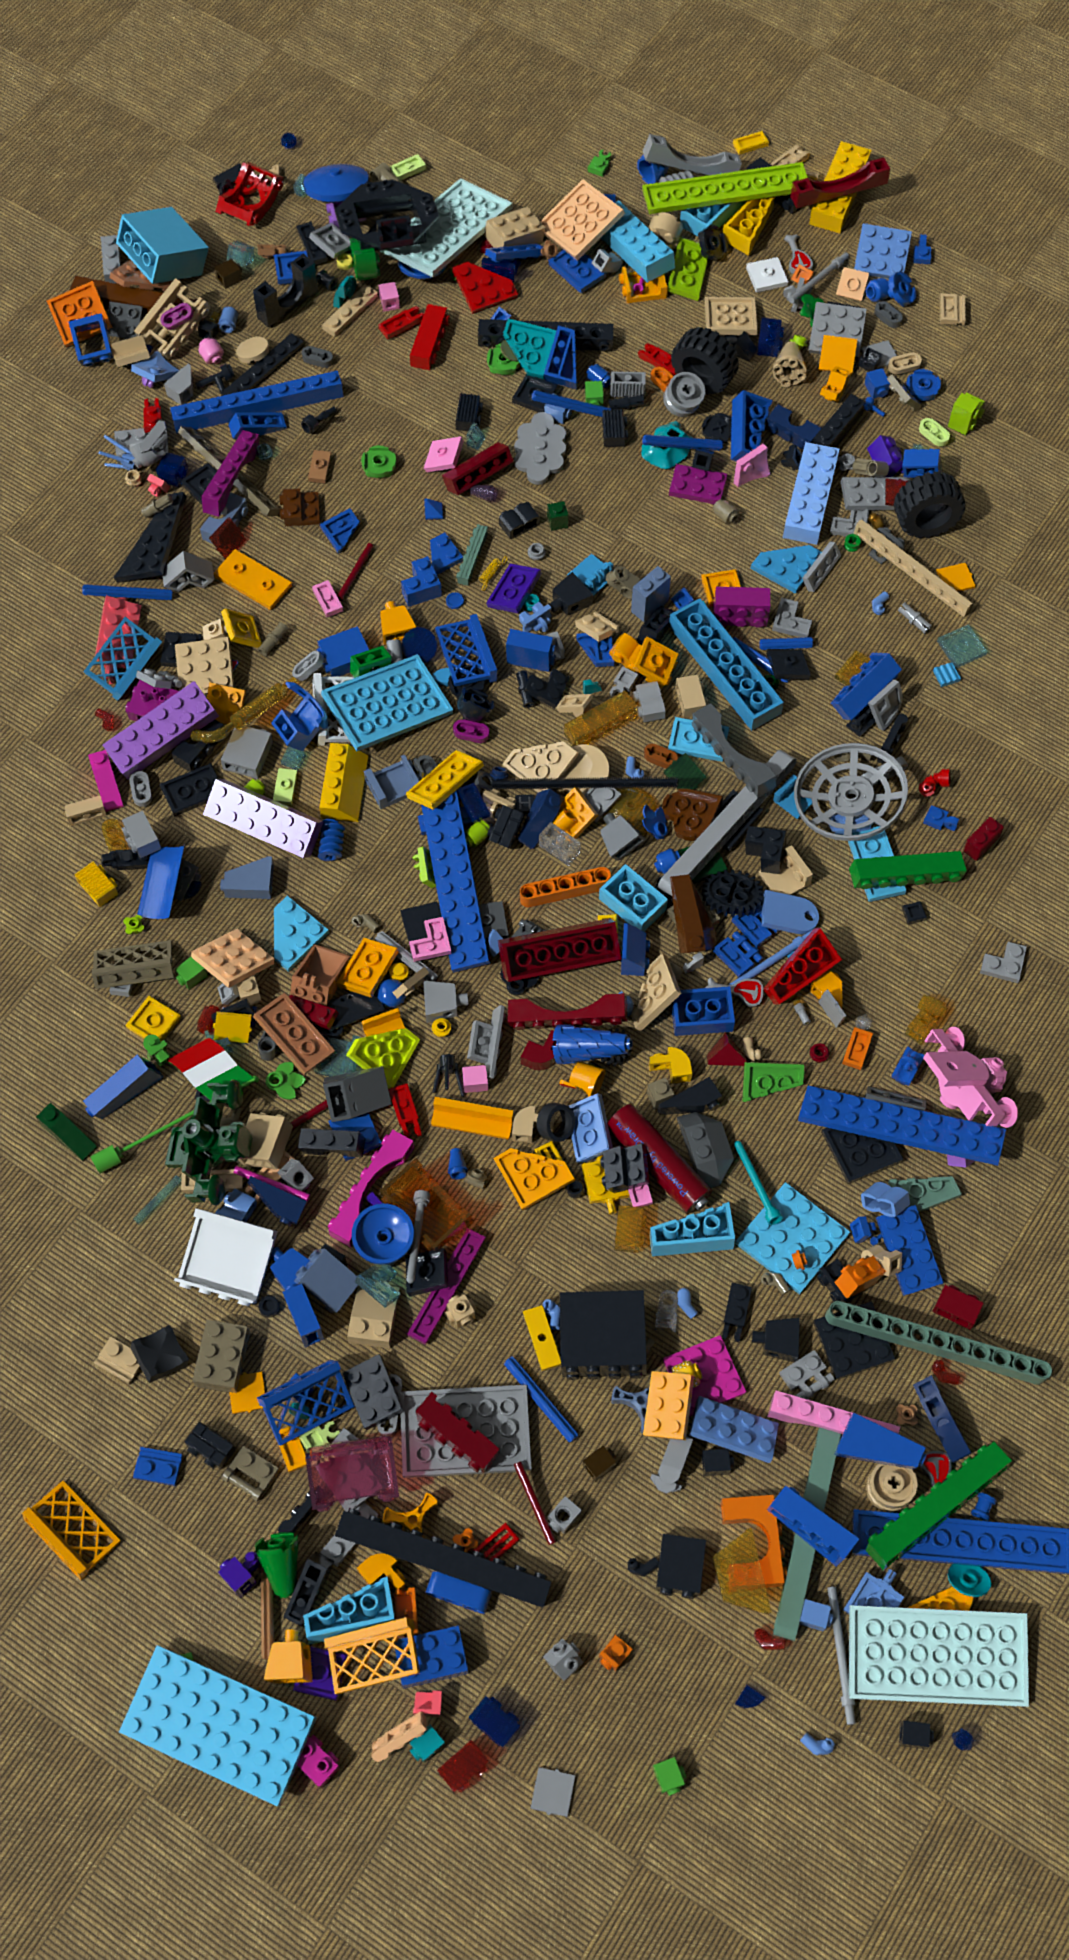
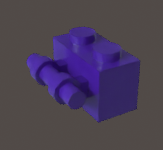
[867,435,903,477]
[218,1552,261,1599]

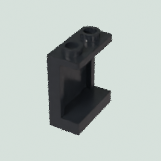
[655,1534,706,1599]

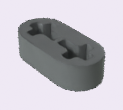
[874,301,902,328]
[302,346,333,368]

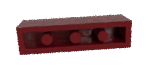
[442,442,514,495]

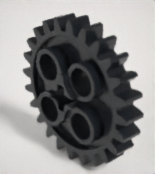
[701,869,764,918]

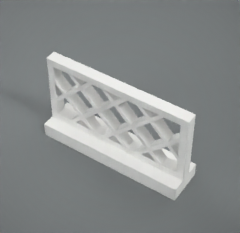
[312,673,354,746]

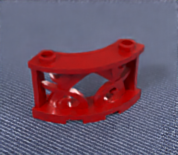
[215,162,284,226]

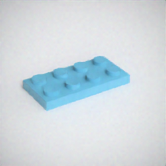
[848,826,906,902]

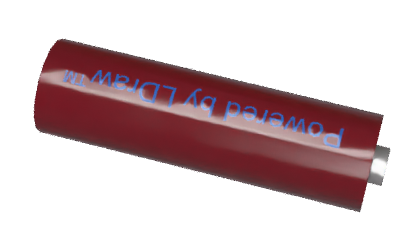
[608,1103,713,1214]

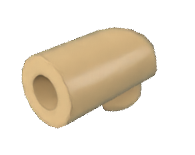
[743,1037,761,1061]

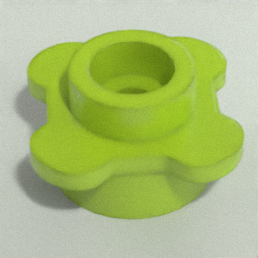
[790,334,808,349]
[123,915,144,935]

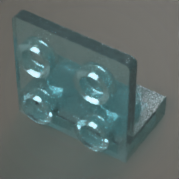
[314,1035,361,1077]

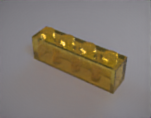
[564,691,638,747]

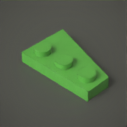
[742,1062,804,1102]

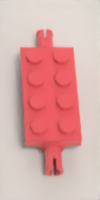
[95,595,141,684]

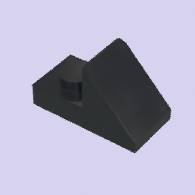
[725,331,757,362]

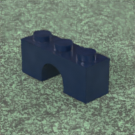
[765,404,822,450]

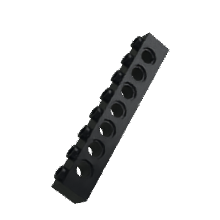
[478,319,614,351]

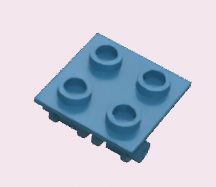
[567,554,614,596]

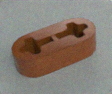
[644,743,678,769]

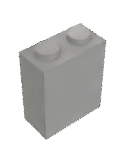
[221,723,273,779]

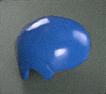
[376,979,406,1008]

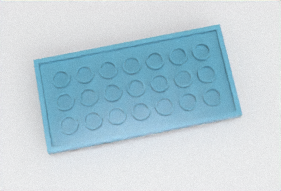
[119,1645,316,1806]

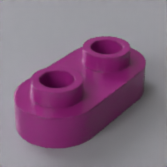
[160,303,194,330]
[453,719,489,743]

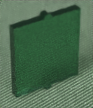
[663,753,707,790]

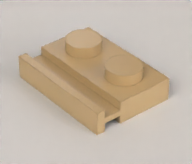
[939,293,965,325]
[575,611,619,642]
[93,1337,141,1385]

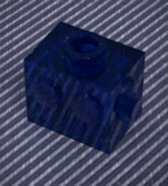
[156,452,189,487]

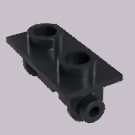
[846,706,875,737]

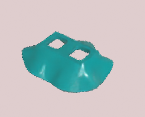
[641,421,693,469]

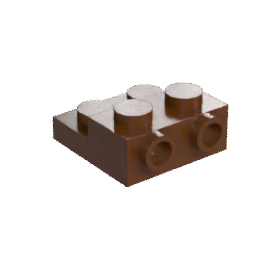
[279,488,320,527]

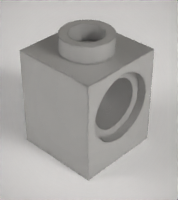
[277,1158,314,1191]
[548,1496,582,1534]

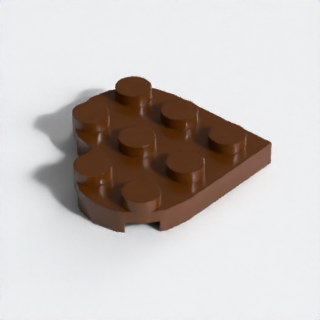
[662,789,723,841]

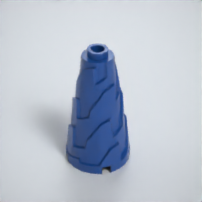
[552,1025,633,1064]

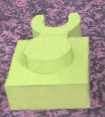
[299,1421,340,1455]

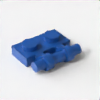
[732,905,780,948]
[713,931,763,977]

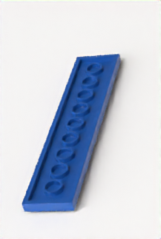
[421,790,490,973]
[798,1086,1006,1166]
[852,1509,1069,1574]

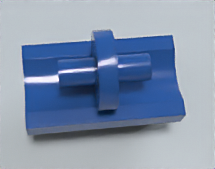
[891,1046,925,1086]

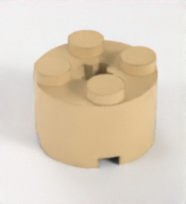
[648,212,683,251]

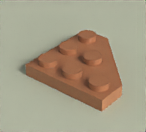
[109,260,180,291]

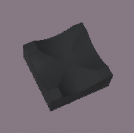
[130,1325,189,1383]

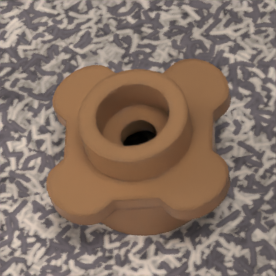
[541,240,558,260]
[896,1404,918,1426]

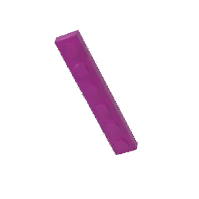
[407,1228,486,1345]

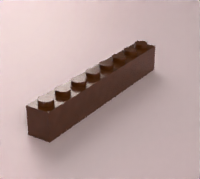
[69,276,203,322]

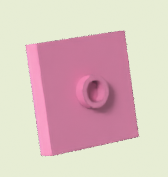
[424,437,464,472]

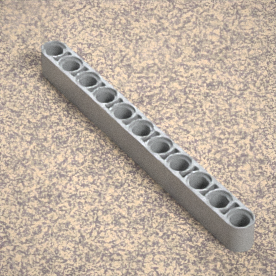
[658,750,797,896]

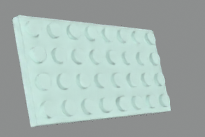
[380,178,513,277]
[849,1605,1029,1707]

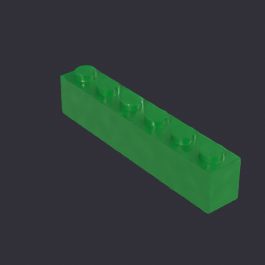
[849,851,967,889]

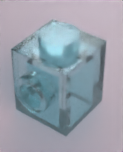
[226,241,254,267]

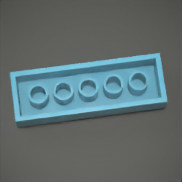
[601,201,675,283]

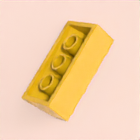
[319,743,369,822]

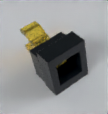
[198,311,221,339]

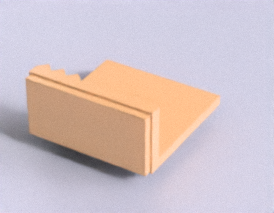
[836,267,869,301]

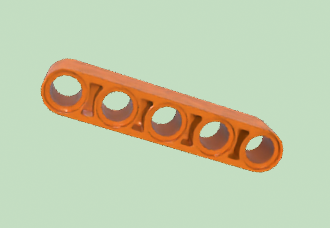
[520,867,611,907]

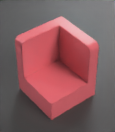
[413,1691,442,1717]

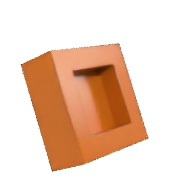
[791,264,814,284]

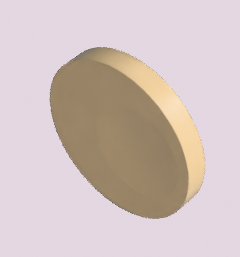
[561,744,610,795]

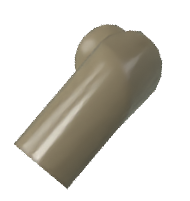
[351,914,381,933]
[761,1272,791,1295]

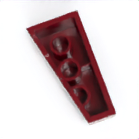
[416,1391,500,1473]

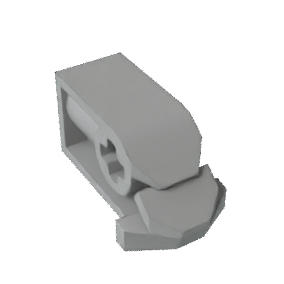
[650,1437,693,1494]

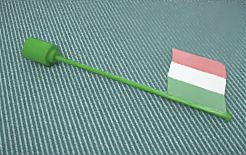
[90,1038,259,1174]

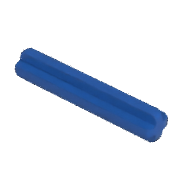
[759,637,813,650]

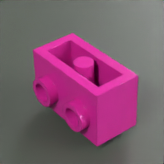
[297,1735,340,1789]

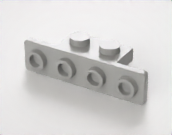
[467,1005,505,1081]

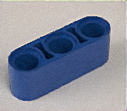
[425,1571,492,1614]

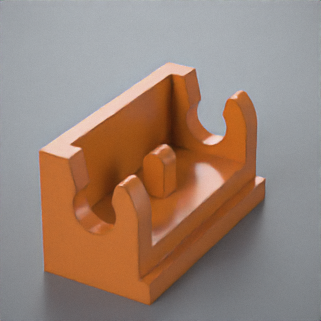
[394,1587,419,1638]

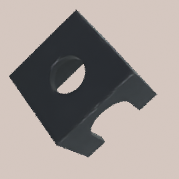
[858,347,883,372]

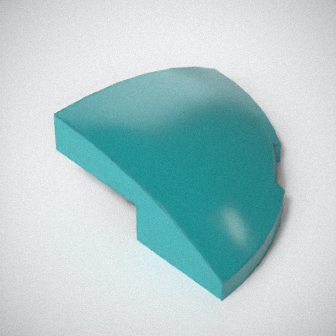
[333,276,357,308]

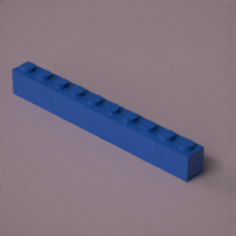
[170,370,343,434]

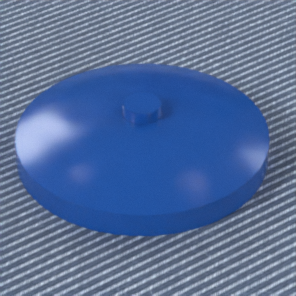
[304,164,369,202]

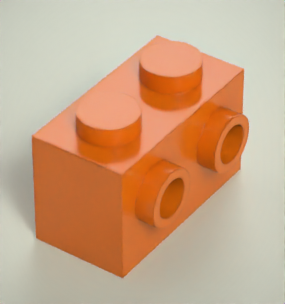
[835,1256,886,1299]

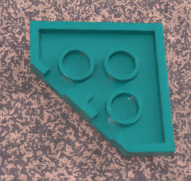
[503,318,557,379]

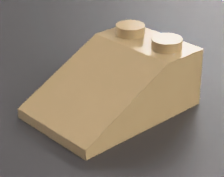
[347,1282,400,1348]

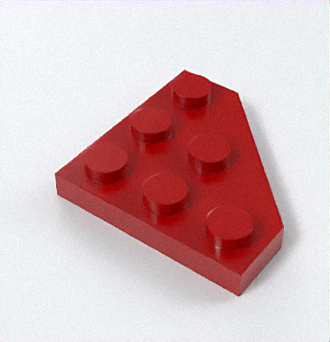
[452,262,518,314]

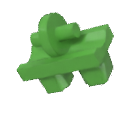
[143,1035,171,1067]

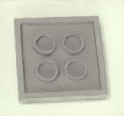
[808,302,866,359]

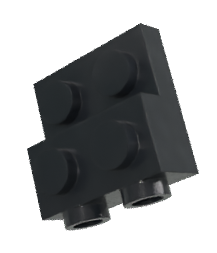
[600,1143,650,1193]

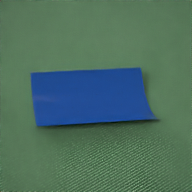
[137,844,185,919]

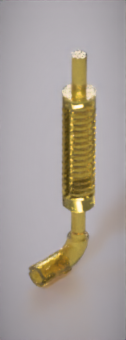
[191,677,297,743]

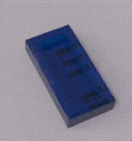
[457,783,491,823]

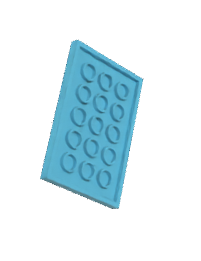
[321,654,453,752]

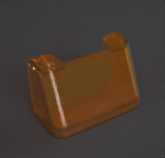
[380,1158,474,1251]

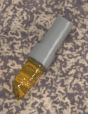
[791,994,811,1025]

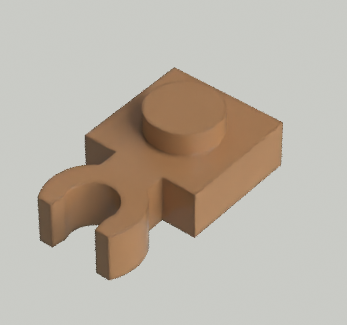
[257,244,286,258]

